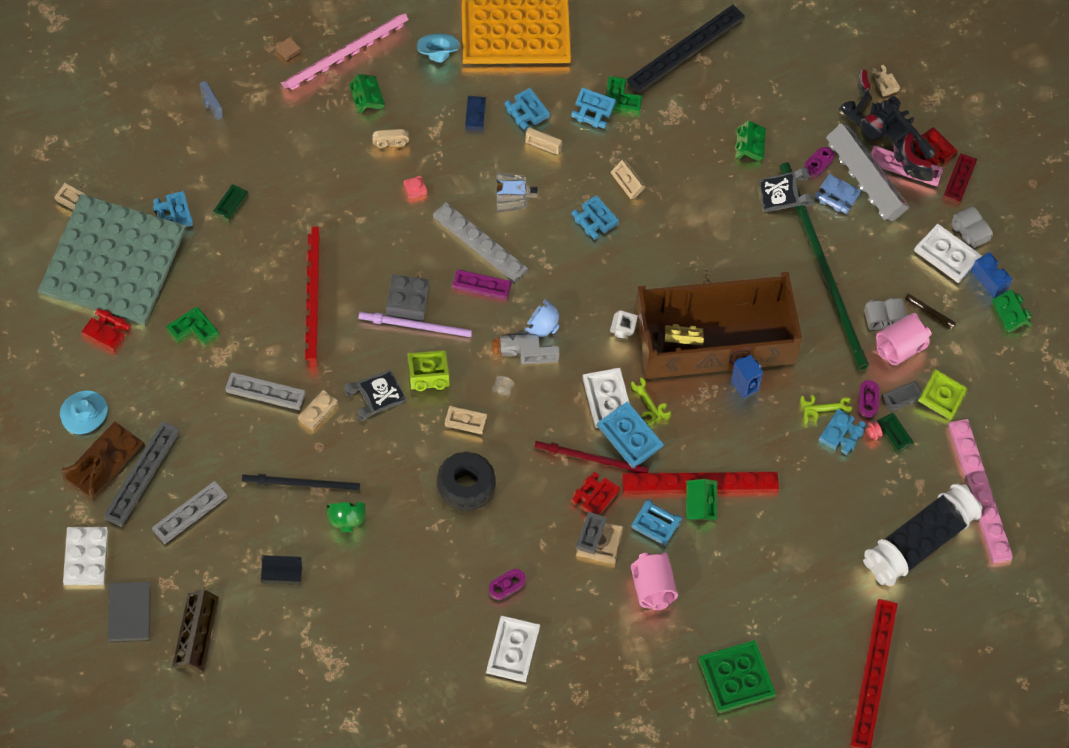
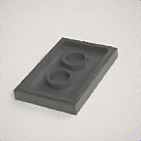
[108,582,150,642]

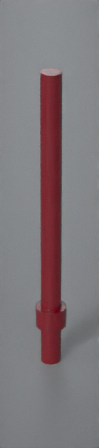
[534,441,649,473]

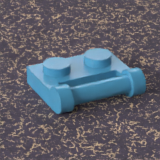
[631,499,683,546]

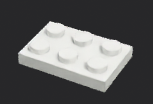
[914,224,982,283]
[582,368,630,428]
[63,527,108,585]
[486,616,540,683]

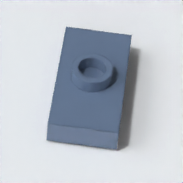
[200,81,223,120]

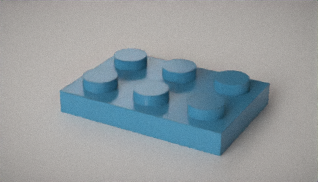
[597,401,664,469]

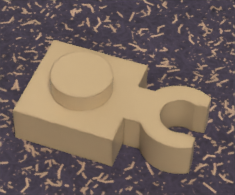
[872,65,900,97]

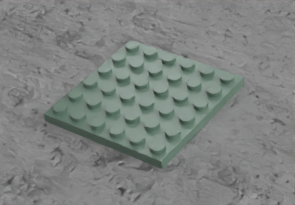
[38,194,186,326]

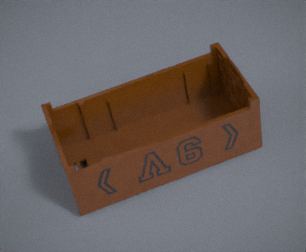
[634,272,802,379]

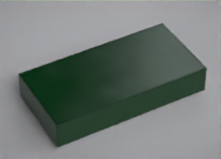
[213,184,248,222]
[877,413,914,453]

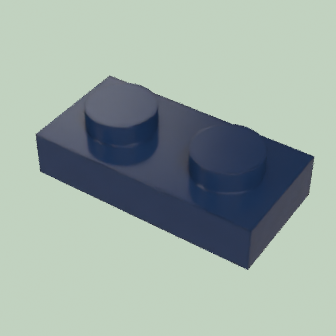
[465,96,486,131]

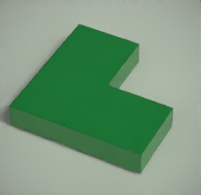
[606,76,642,114]
[166,306,220,345]

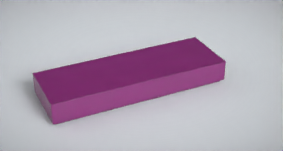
[452,269,512,300]

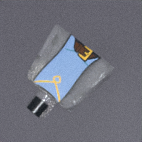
[496,173,538,212]

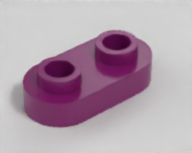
[804,147,834,177]
[858,380,879,417]
[489,569,526,600]

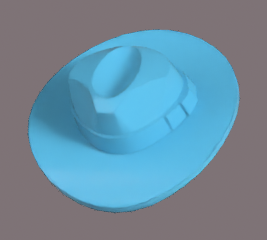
[417,33,459,63]
[60,391,108,435]

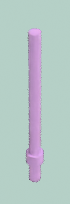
[358,311,472,337]

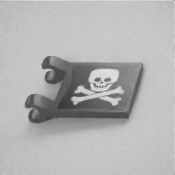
[759,168,813,213]
[344,369,407,421]

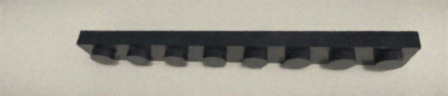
[627,4,745,94]

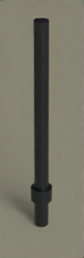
[242,474,360,491]

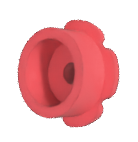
[866,422,882,440]

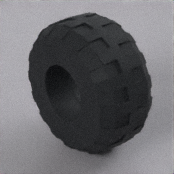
[437,452,496,511]

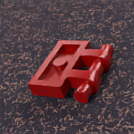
[913,127,958,167]
[81,308,131,352]
[570,472,620,515]

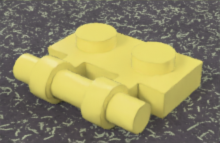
[665,324,704,345]

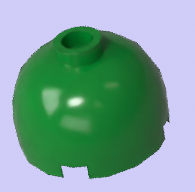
[326,502,366,532]

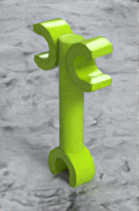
[631,378,671,427]
[800,395,852,423]

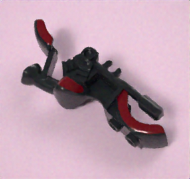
[838,69,936,181]

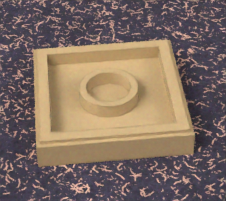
[576,518,624,564]

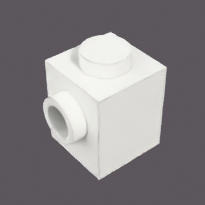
[610,310,638,338]

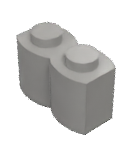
[952,206,993,249]
[864,298,907,330]

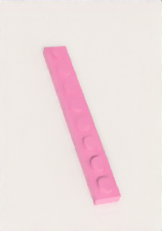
[281,14,408,90]
[948,419,1013,563]

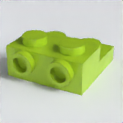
[407,350,449,391]

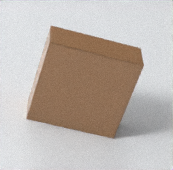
[276,37,301,61]

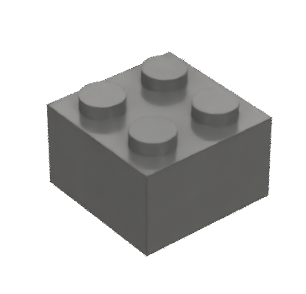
[386,274,430,322]

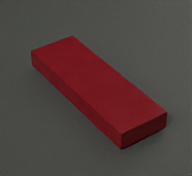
[942,153,977,205]

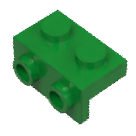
[350,74,385,113]
[735,120,766,162]
[992,289,1032,333]

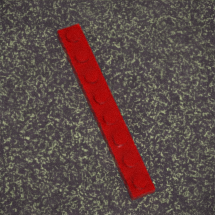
[305,227,320,367]
[622,472,779,494]
[850,599,898,748]

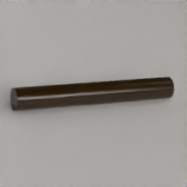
[905,293,956,329]

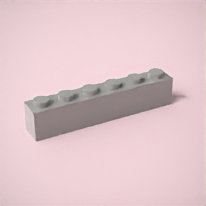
[826,123,910,222]

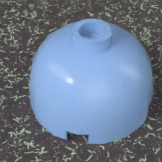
[524,299,560,338]

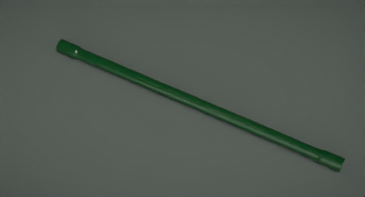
[779,162,869,370]

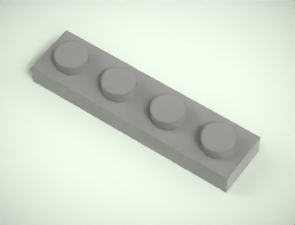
[225,372,305,411]
[152,481,227,544]

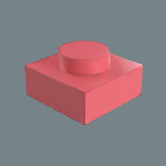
[404,176,427,199]

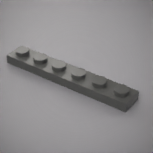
[104,421,180,527]

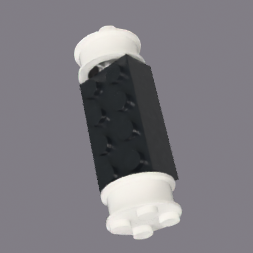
[863,484,983,586]

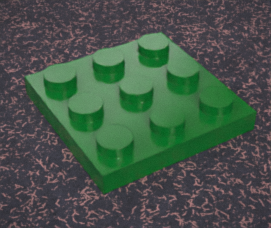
[698,640,776,714]

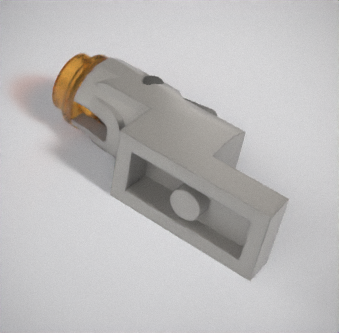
[492,331,559,364]

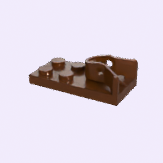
[61,421,145,501]

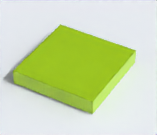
[918,369,968,420]

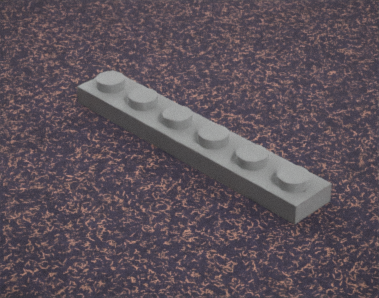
[433,202,528,283]

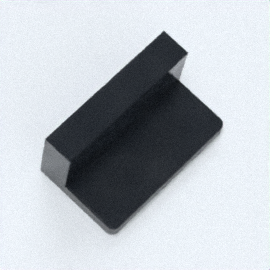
[261,555,302,585]

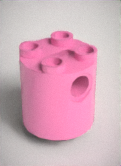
[876,313,931,365]
[631,553,678,610]

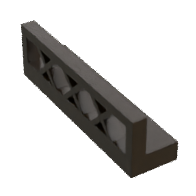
[172,589,219,672]

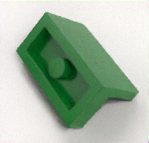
[686,479,717,521]

